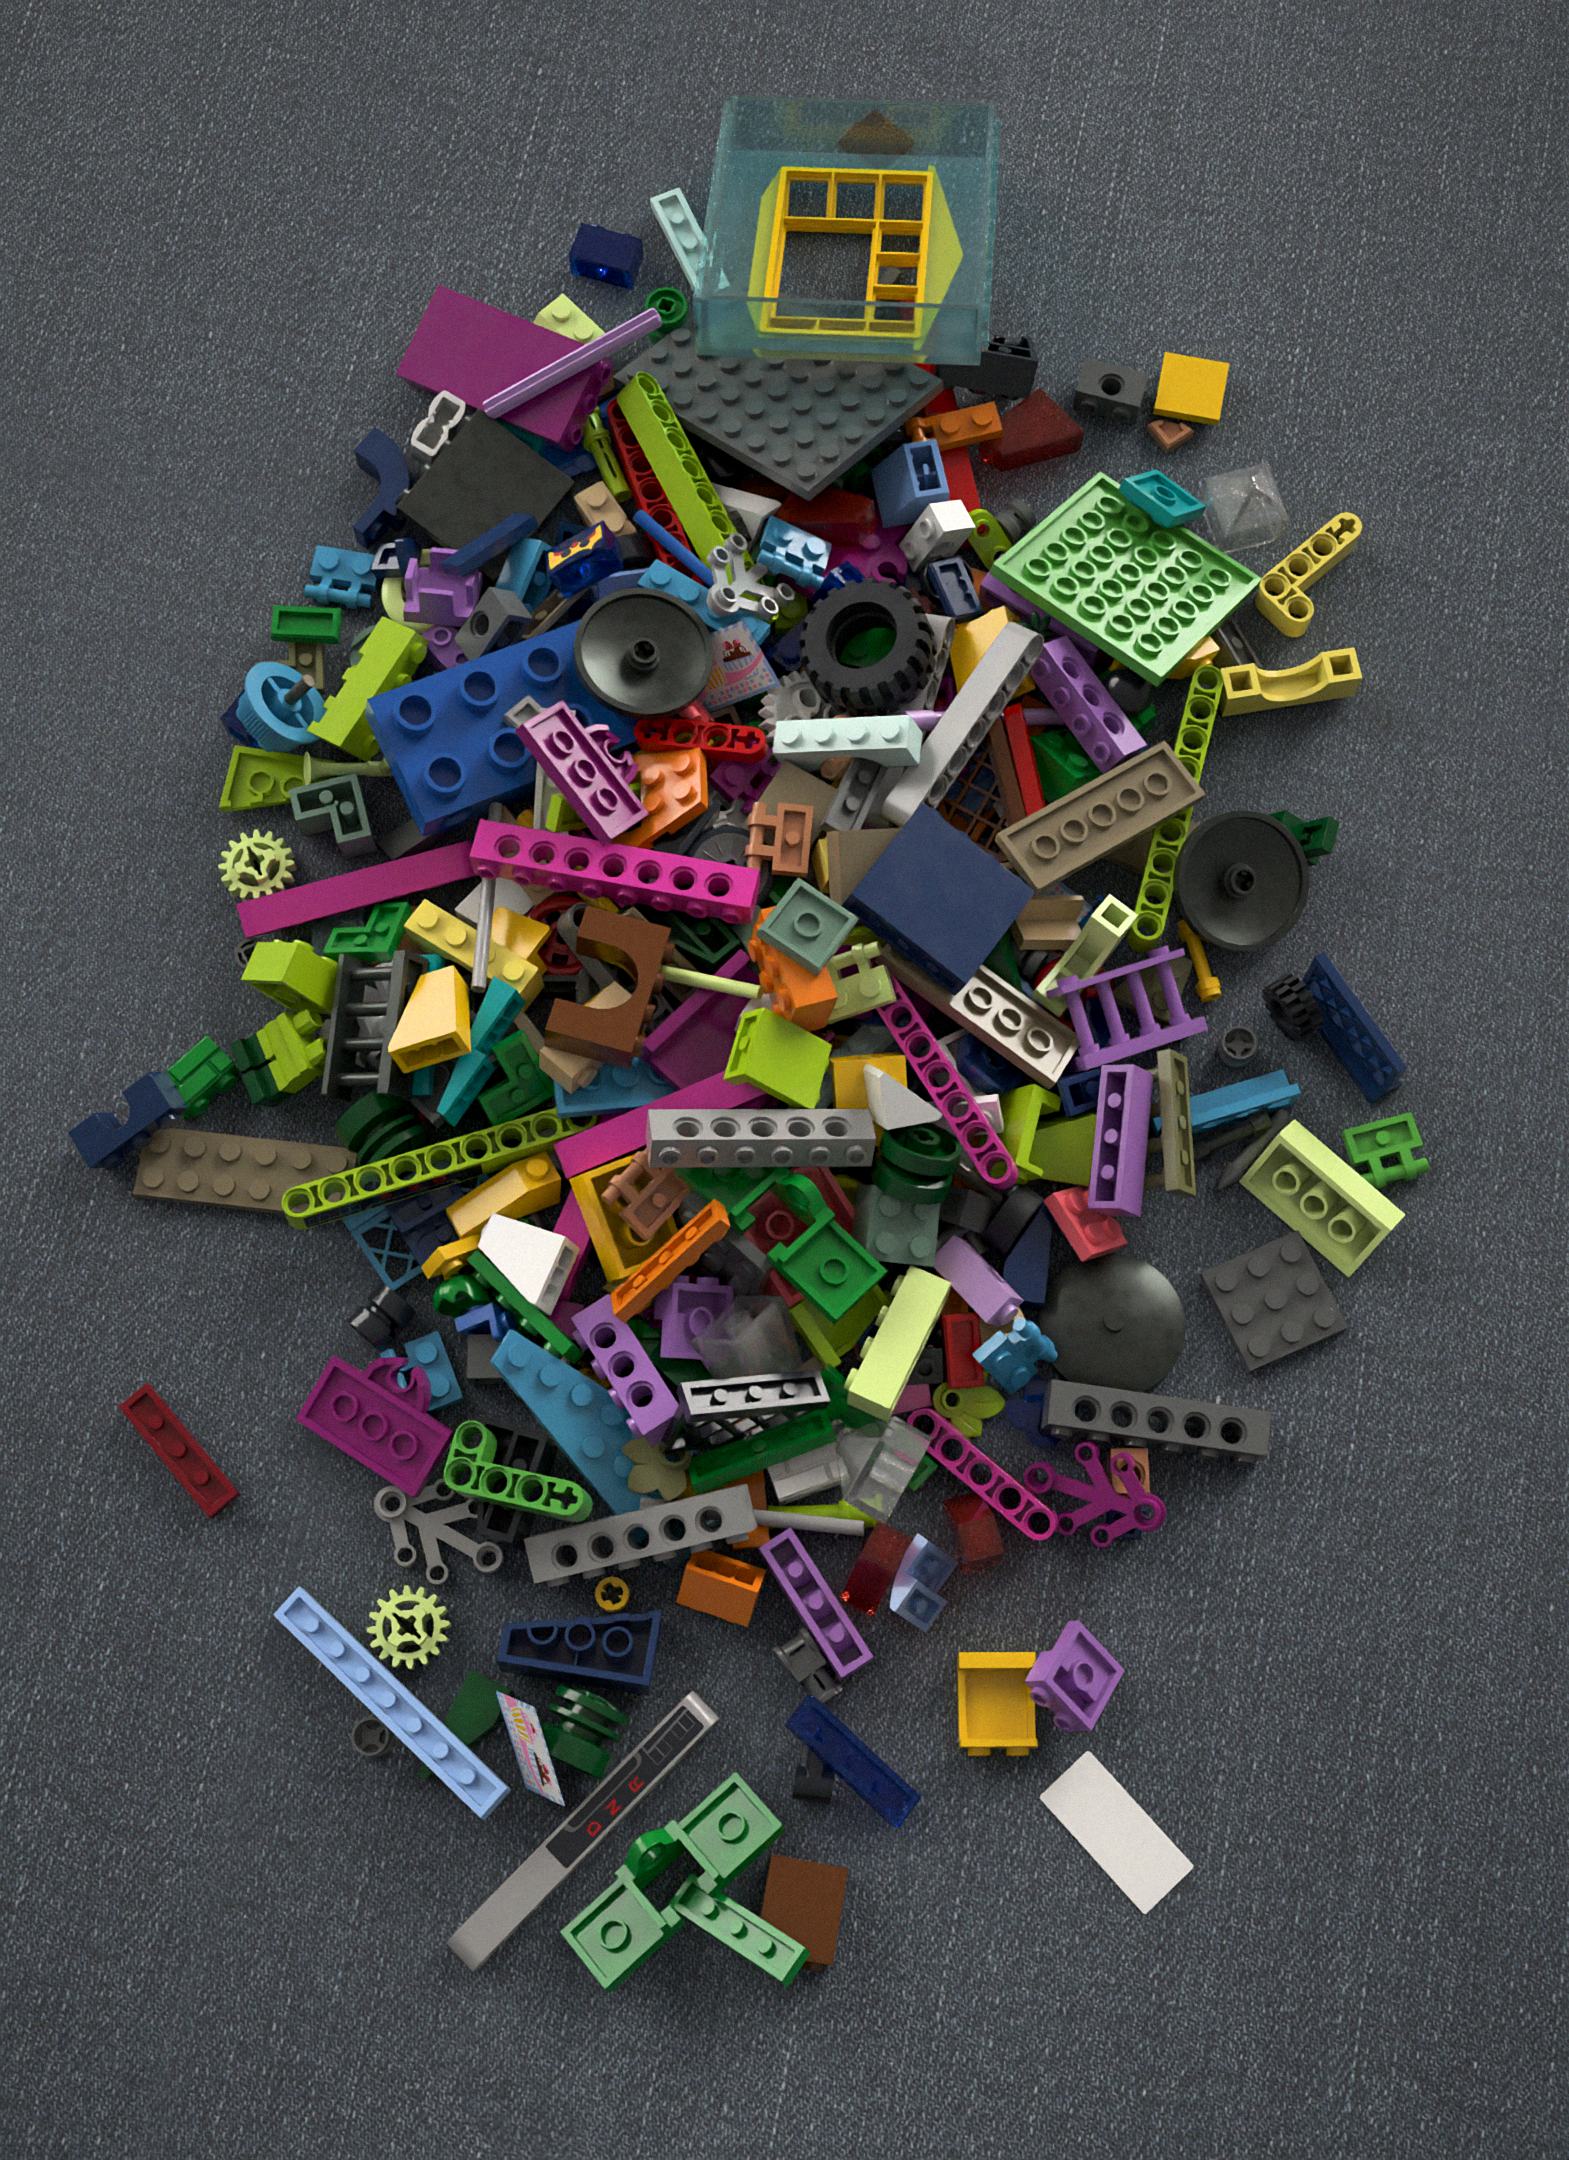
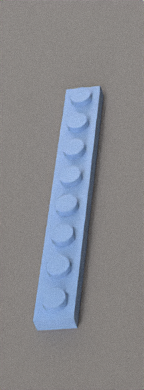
[273,1586,511,1820]

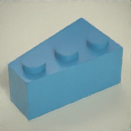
[495,537,588,614]

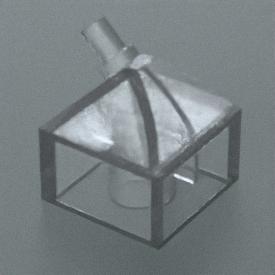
[1198,463,1289,554]
[832,1416,933,1525]

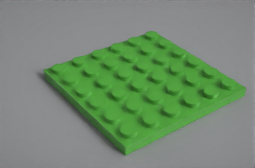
[989,472,1262,687]

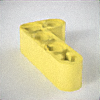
[1254,512,1362,637]

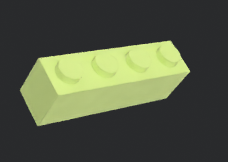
[844,1265,951,1422]

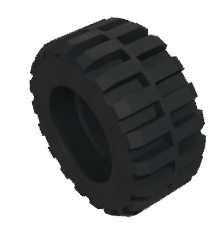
[798,578,937,717]

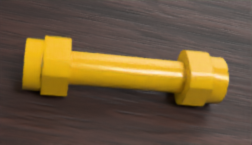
[1177,919,1222,1002]

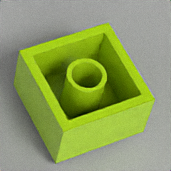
[241,939,338,1014]

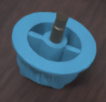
[236,662,327,752]

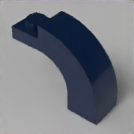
[352,427,413,549]

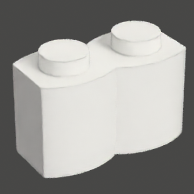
[411,390,465,465]

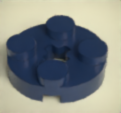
[956,1032,1023,1097]

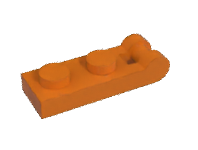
[904,401,1003,452]

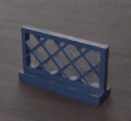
[1300,951,1408,1105]

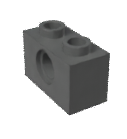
[1073,358,1149,425]
[454,587,533,661]

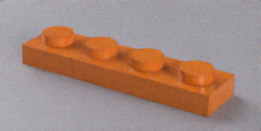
[610,1198,730,1323]

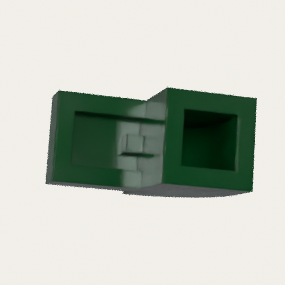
[1268,810,1339,866]

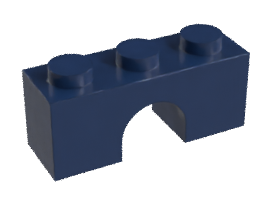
[68,1072,188,1170]

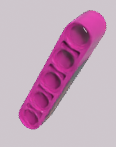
[906,1408,1058,1541]

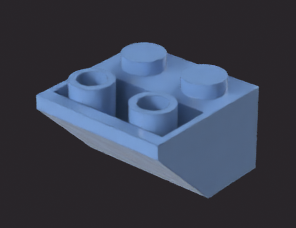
[871,439,949,528]

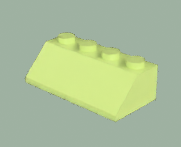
[1239,1119,1405,1278]

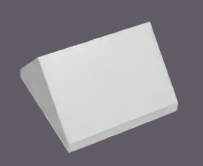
[863,1063,943,1130]

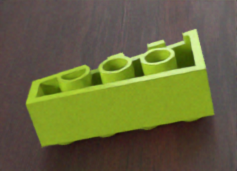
[306,616,430,762]

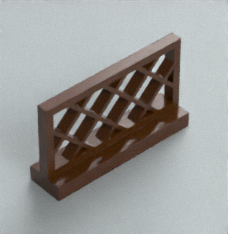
[938,717,1027,863]

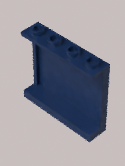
[841,803,1035,996]

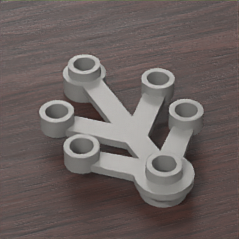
[706,533,795,621]
[374,1478,504,1586]

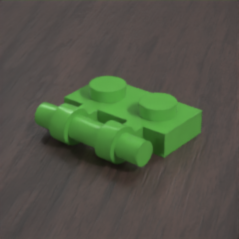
[1341,1112,1430,1189]

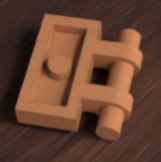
[744,802,814,878]
[601,1148,694,1240]

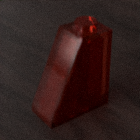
[979,387,1084,472]
[773,485,878,547]
[942,1492,1005,1574]
[840,1520,912,1617]

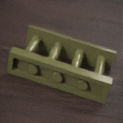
[1096,1049,1196,1199]

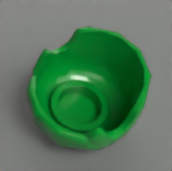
[432,1274,493,1319]

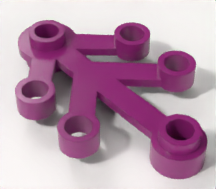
[1024,1440,1167,1548]

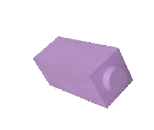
[934,1235,1024,1327]

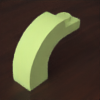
[1031,894,1138,1018]

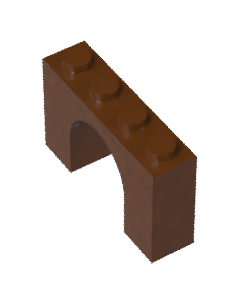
[544,906,675,1070]

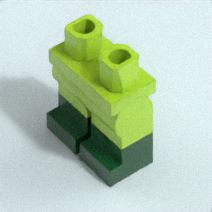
[229,1009,328,1107]

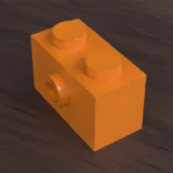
[676,1550,767,1627]

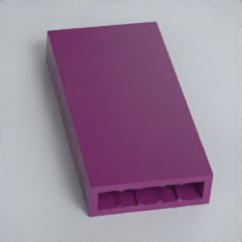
[396,285,614,454]

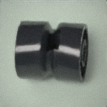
[347,1282,417,1352]

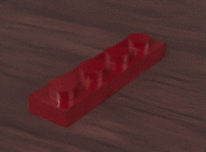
[118,1382,241,1519]

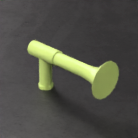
[303,751,393,785]

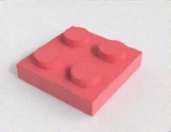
[1043,1183,1128,1262]

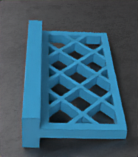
[342,1152,490,1291]

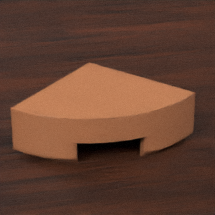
[1147,420,1194,454]

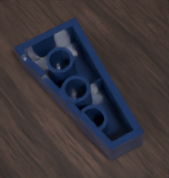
[497,1610,663,1695]

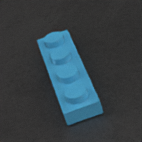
[637,559,770,646]

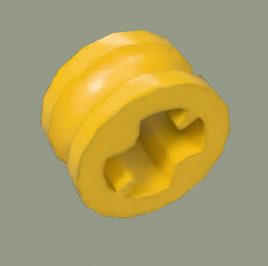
[595,1576,630,1613]

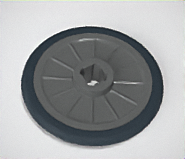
[686,826,776,905]

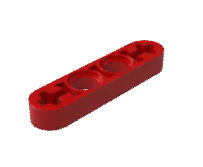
[1003,703,1046,817]
[634,718,768,763]

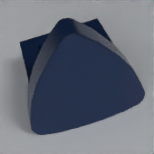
[371,538,422,579]

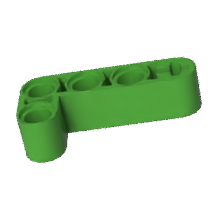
[444,1420,593,1522]

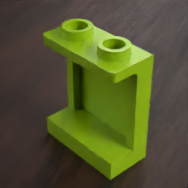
[723,1007,832,1109]
[972,1084,1061,1189]
[782,1284,894,1368]

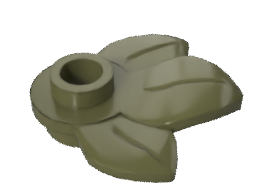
[621,1437,691,1502]

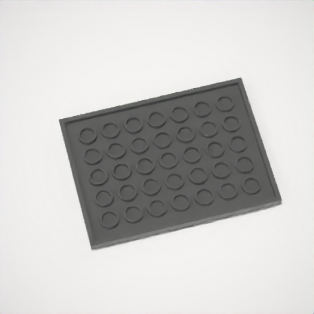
[613,274,943,501]

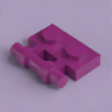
[707,740,782,817]

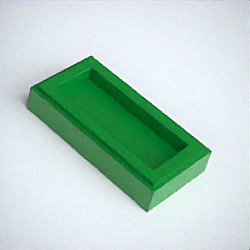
[270,605,343,644]

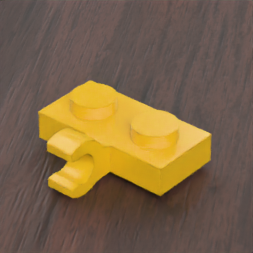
[421,1233,487,1281]

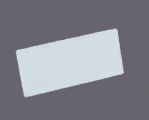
[1040,1751,1193,1914]

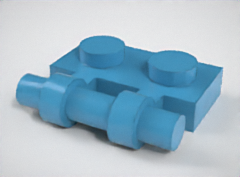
[756,516,832,590]
[304,545,380,610]
[972,1317,1058,1395]
[380,1331,465,1414]

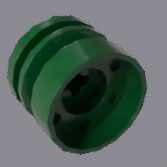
[334,1090,432,1166]
[540,1685,631,1781]

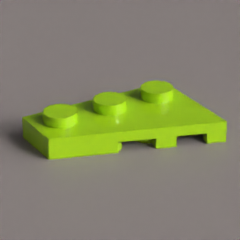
[219,745,335,813]

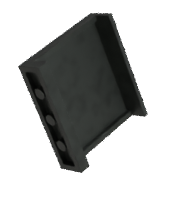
[395,409,575,588]

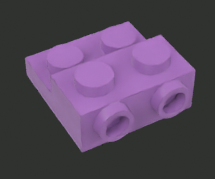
[654,1275,733,1361]
[1024,1620,1125,1732]

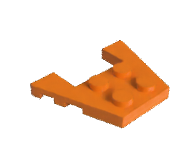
[610,748,708,850]

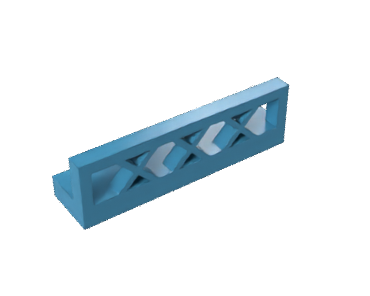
[1150,1069,1301,1138]

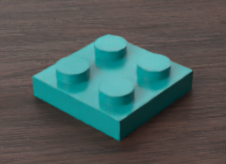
[1118,469,1207,528]

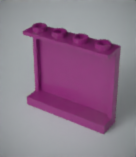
[640,949,836,1109]

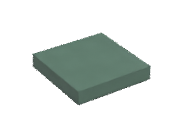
[756,877,859,977]

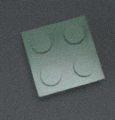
[852,1185,940,1267]

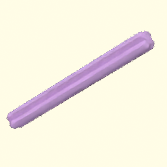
[483,308,663,419]

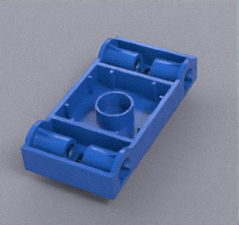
[365,620,676,837]

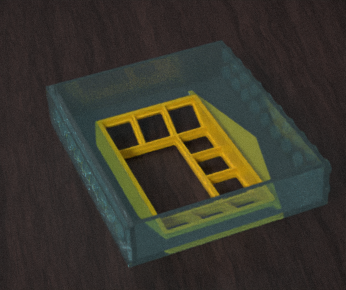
[693,95,1001,366]

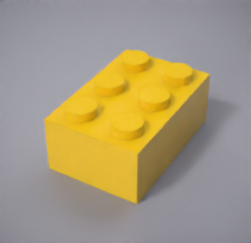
[569,1151,678,1282]

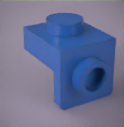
[455,1303,517,1342]

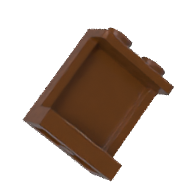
[761,1854,848,1972]

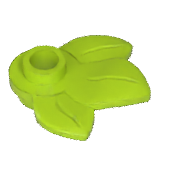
[932,1369,1005,1437]

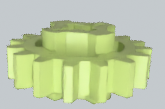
[218,830,297,902]
[367,1585,451,1670]

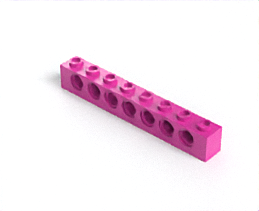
[469,819,761,924]

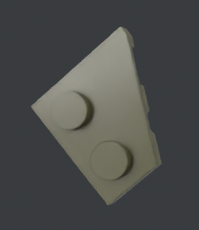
[1112,950,1194,1027]

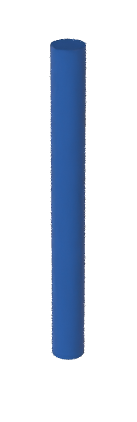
[633,509,714,588]

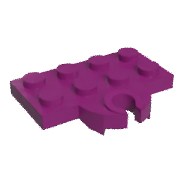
[780,493,913,603]
[515,700,649,846]
[295,1356,455,1497]

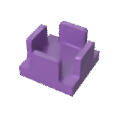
[403,547,483,627]

